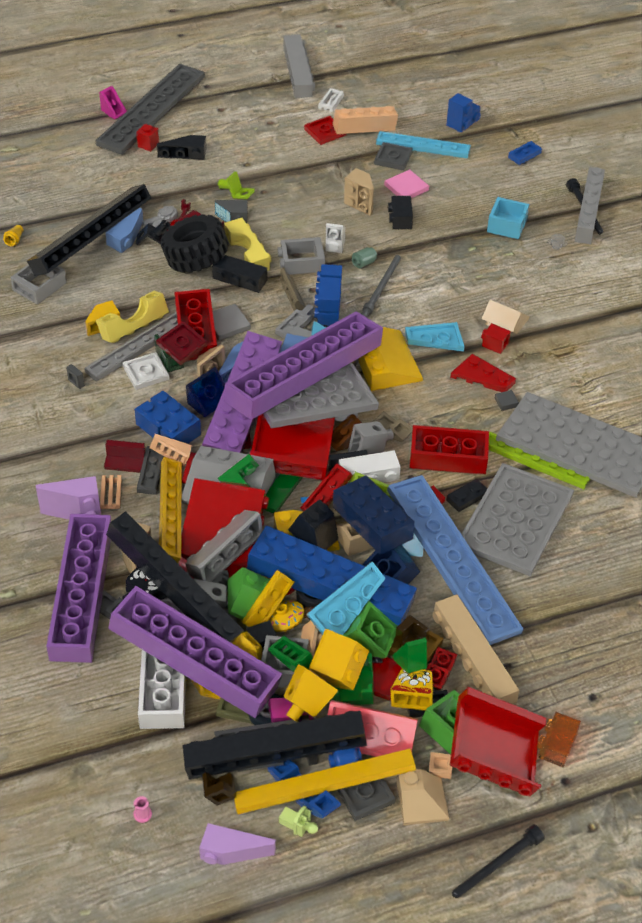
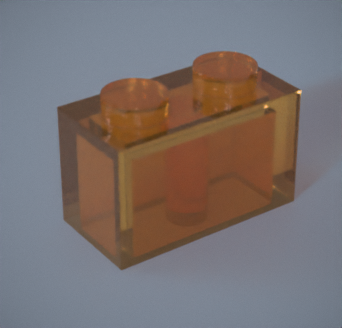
[537,712,581,768]

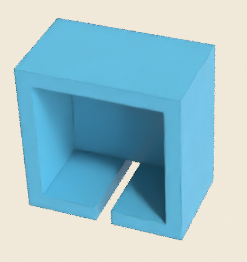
[487,197,529,239]

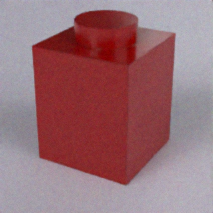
[136,124,159,152]
[481,323,510,354]

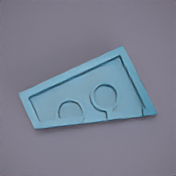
[405,322,465,351]

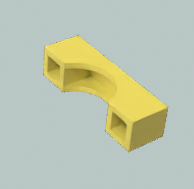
[224,218,271,271]
[96,291,169,343]

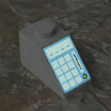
[215,200,248,223]

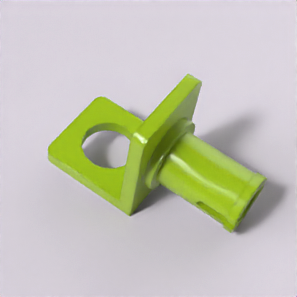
[218,171,255,199]

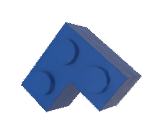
[446,93,481,132]

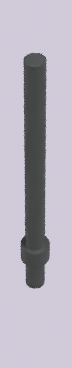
[362,255,401,317]

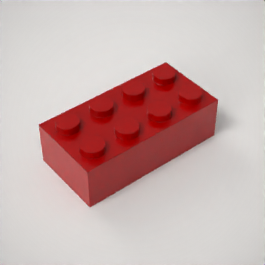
[174,289,217,361]
[410,425,489,475]

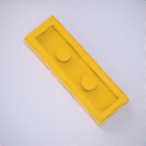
[241,570,294,627]

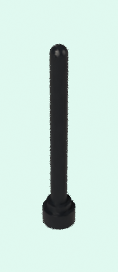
[566,178,604,235]
[452,824,545,898]

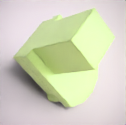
[279,805,318,837]

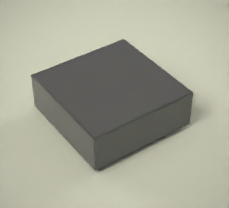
[66,364,85,389]
[494,390,519,411]

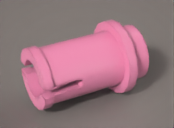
[133,796,152,823]

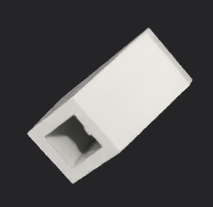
[325,223,345,253]

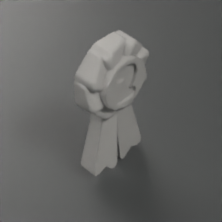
[142,206,178,227]

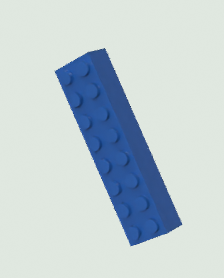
[247,525,417,626]

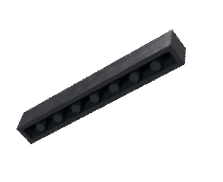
[106,511,244,643]
[182,711,367,780]

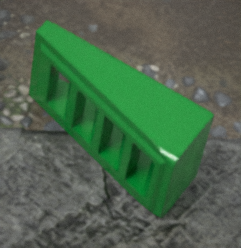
[268,636,313,672]

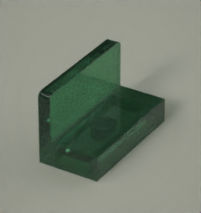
[154,334,184,372]

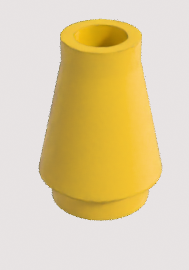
[3,225,24,246]

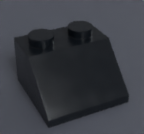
[288,499,339,550]

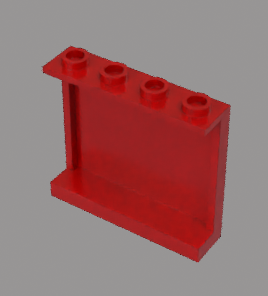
[250,413,335,480]
[181,478,269,568]
[450,687,546,797]

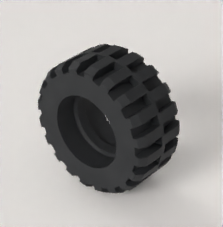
[160,214,229,273]

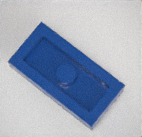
[508,141,542,165]

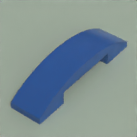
[267,760,341,818]

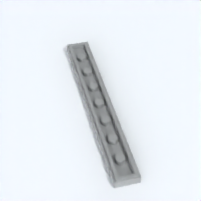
[84,312,178,382]

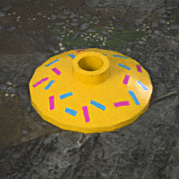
[268,600,305,632]

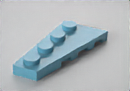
[306,562,385,635]

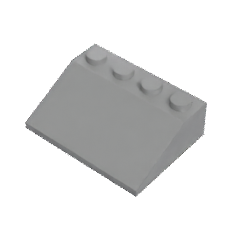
[181,446,276,504]

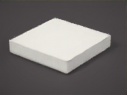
[122,352,170,390]

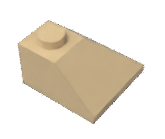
[197,345,225,392]
[396,769,449,825]

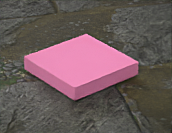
[384,170,429,198]

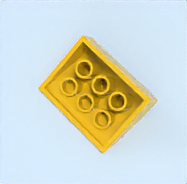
[358,327,423,391]

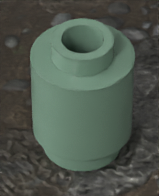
[352,247,377,269]

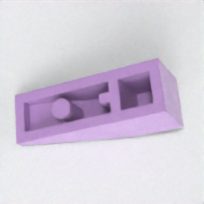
[199,823,276,865]

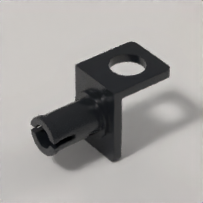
[136,220,171,245]

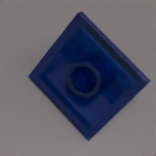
[186,367,225,417]

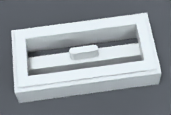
[318,88,344,112]

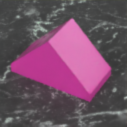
[99,85,127,120]

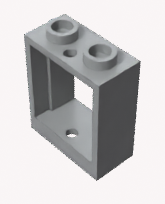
[278,237,325,275]
[10,265,66,305]

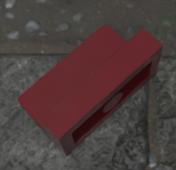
[104,440,145,473]

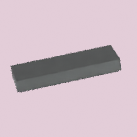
[136,446,165,495]

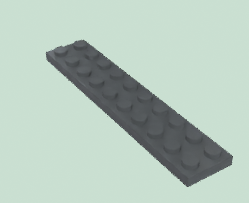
[95,63,205,155]

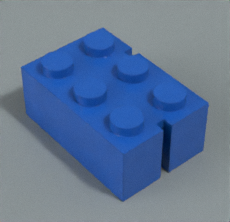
[314,264,342,326]
[134,390,201,447]

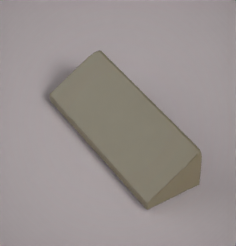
[280,268,306,311]

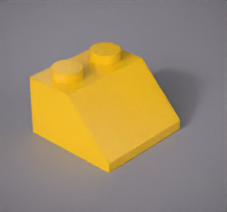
[309,629,369,690]

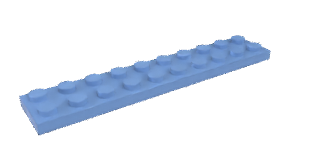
[387,475,523,645]

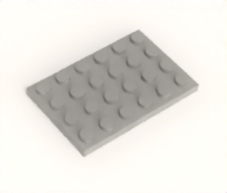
[263,362,379,428]
[461,463,574,577]

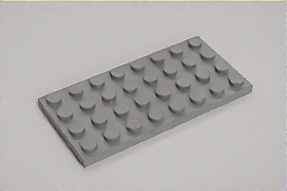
[496,392,642,498]

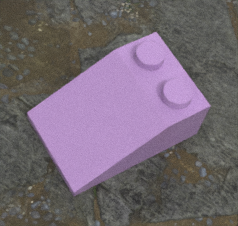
[36,476,101,520]

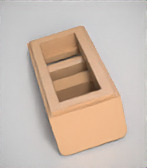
[150,434,192,466]

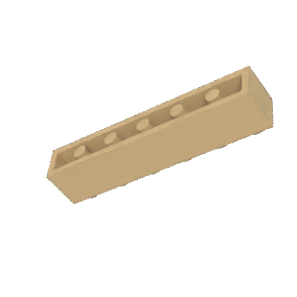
[433,595,519,704]

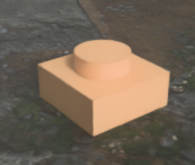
[429,752,452,779]

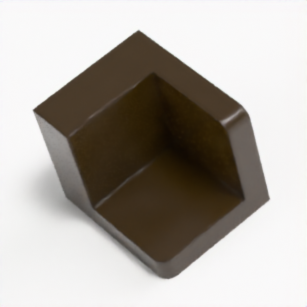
[395,615,429,645]
[202,772,236,806]

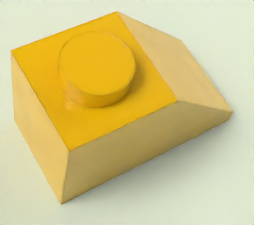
[85,300,120,336]

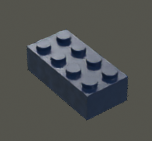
[333,475,415,555]

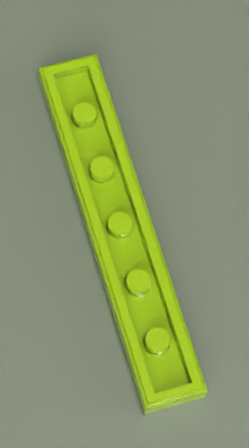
[489,431,590,490]

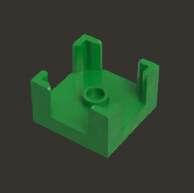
[330,653,374,705]

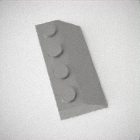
[185,510,263,582]

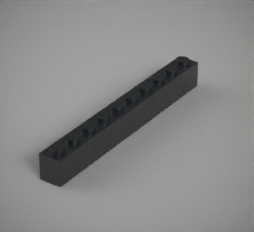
[27,184,152,276]

